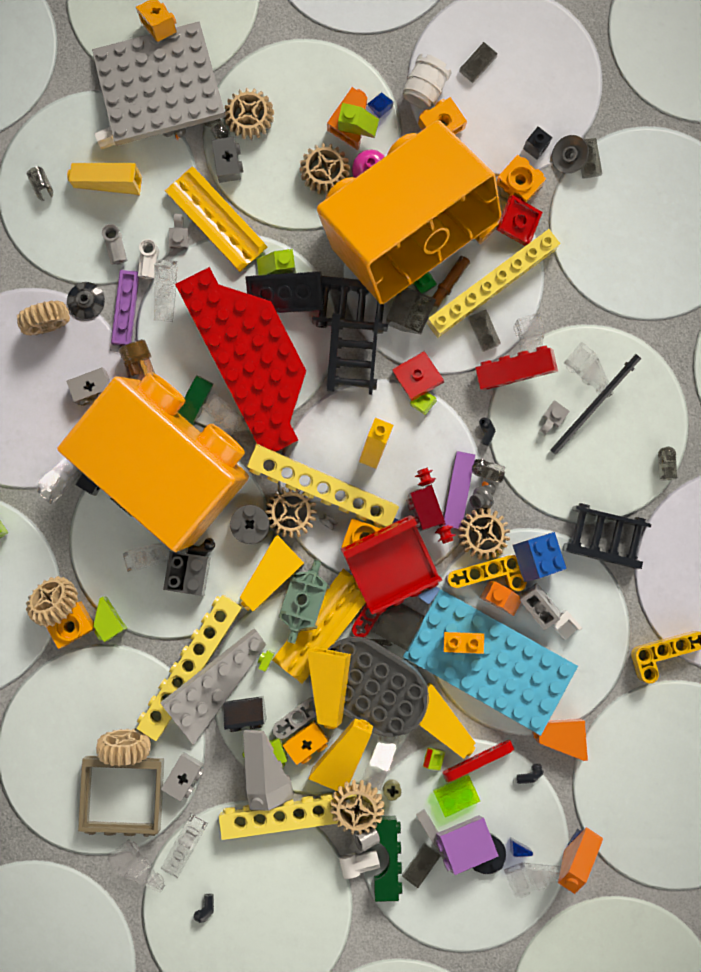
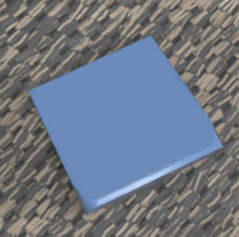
[417,586,440,604]

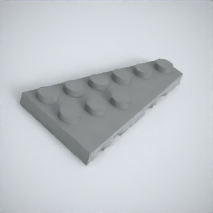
[160,629,266,745]

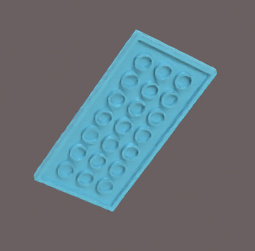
[403,589,578,736]

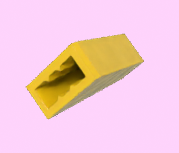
[67,163,142,195]
[359,417,394,469]
[240,535,305,611]
[307,647,351,729]
[419,682,476,759]
[309,718,373,791]

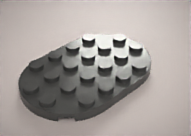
[327,637,429,737]

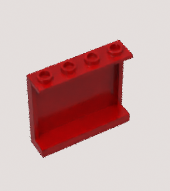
[341,515,443,615]

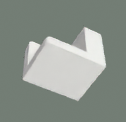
[552,610,582,640]

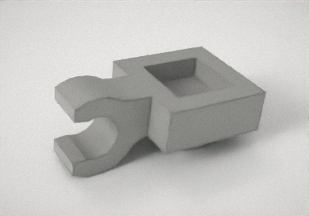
[169,214,189,249]
[539,400,570,435]

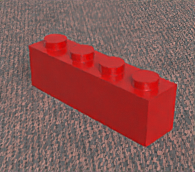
[475,345,558,390]

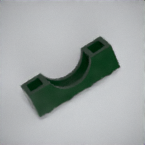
[374,816,403,902]

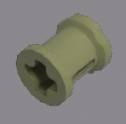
[383,779,402,801]

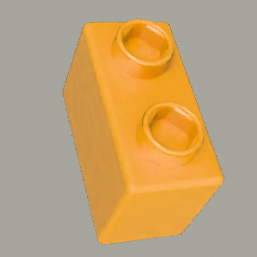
[317,121,501,304]
[57,372,249,552]

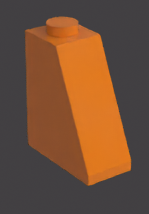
[327,87,367,150]
[480,581,521,616]
[532,719,588,761]
[558,827,603,894]

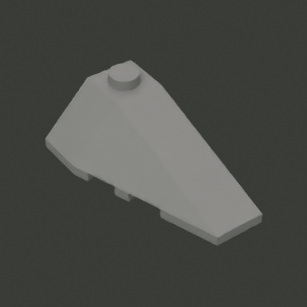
[243,730,294,811]

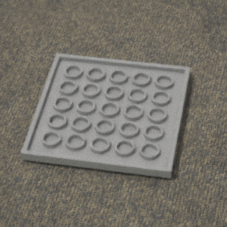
[92,21,226,146]

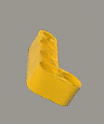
[446,555,527,591]
[631,631,701,684]

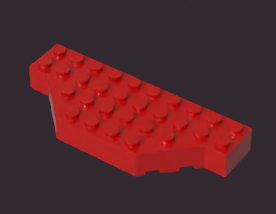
[175,267,306,452]

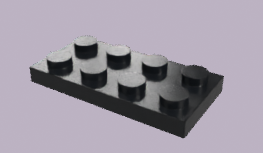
[245,271,324,313]

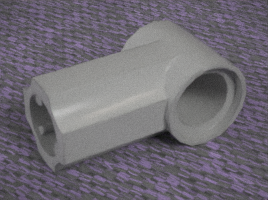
[102,224,127,265]
[349,827,380,854]

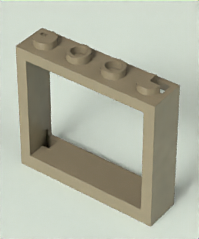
[78,756,164,837]

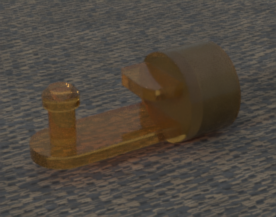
[118,339,155,376]

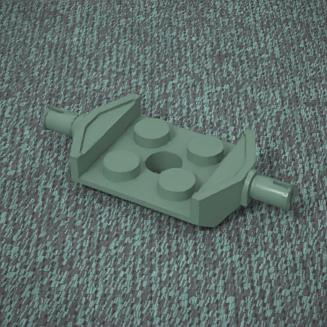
[279,559,330,644]

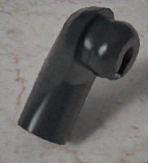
[479,417,496,446]
[188,538,215,556]
[517,764,544,784]
[193,893,214,923]

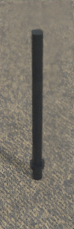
[550,354,641,455]

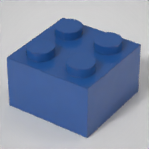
[512,532,567,582]

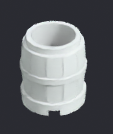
[403,54,452,110]

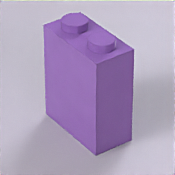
[436,815,498,875]

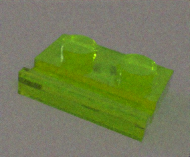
[433,774,480,818]

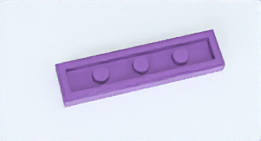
[111,270,139,346]
[444,451,475,529]

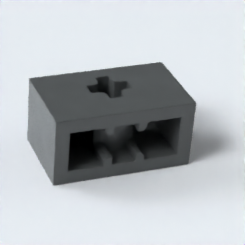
[212,137,244,183]

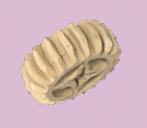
[224,88,274,140]
[300,143,350,195]
[17,300,70,336]
[265,487,317,538]
[458,508,510,560]
[26,576,79,627]
[96,728,151,767]
[330,779,384,835]

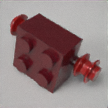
[406,467,456,544]

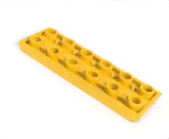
[164,166,268,272]
[272,568,366,684]

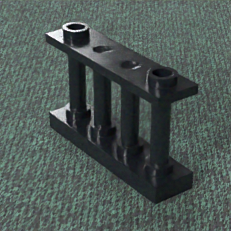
[312,276,388,334]
[327,313,382,395]
[562,503,652,569]

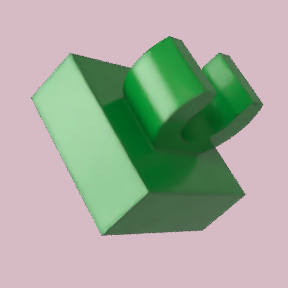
[413,272,437,295]

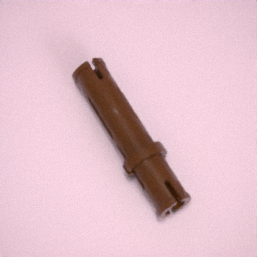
[429,255,470,308]

